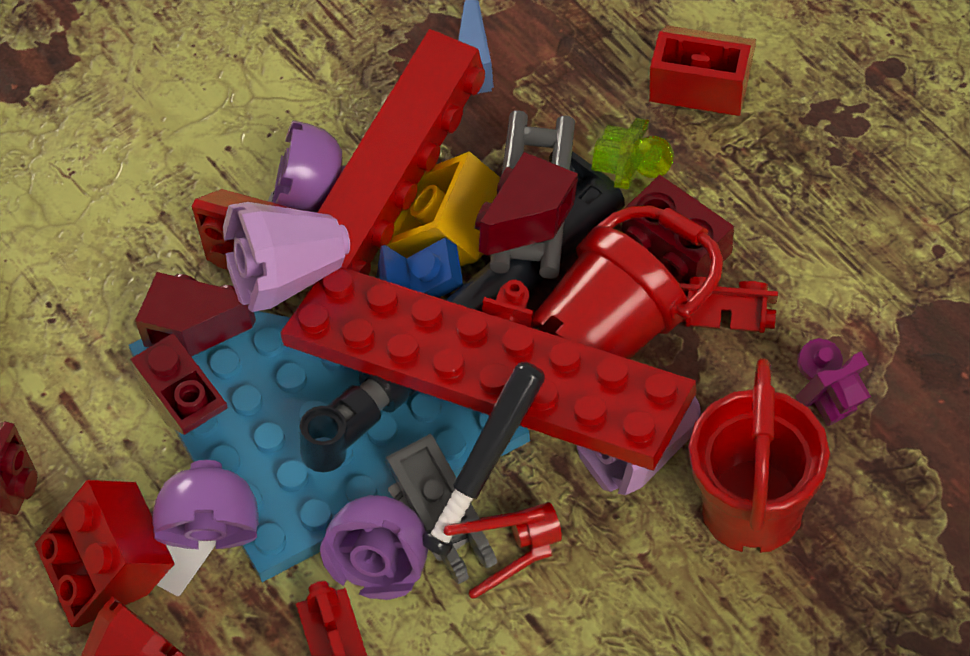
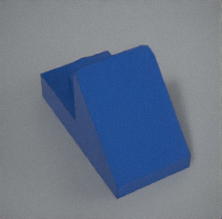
[376,238,463,298]

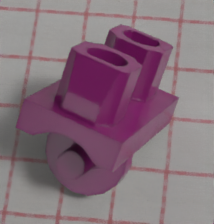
[795,338,871,426]

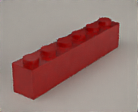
[312,29,485,286]

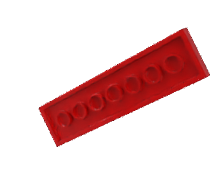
[280,267,696,471]

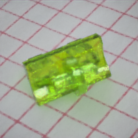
[592,118,674,190]

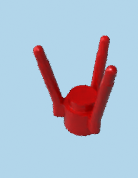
[443,502,562,599]

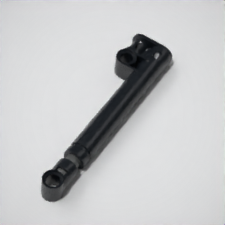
[299,151,625,473]

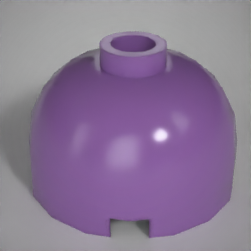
[273,120,345,213]
[153,460,259,549]
[320,495,428,600]

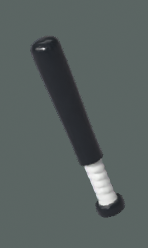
[422,362,545,556]

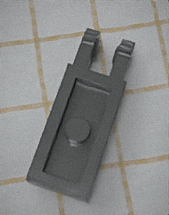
[385,434,497,584]

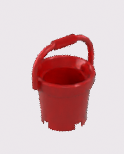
[531,205,724,359]
[688,358,830,553]

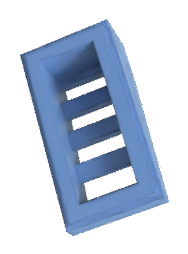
[458,0,494,94]

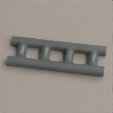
[490,110,575,279]

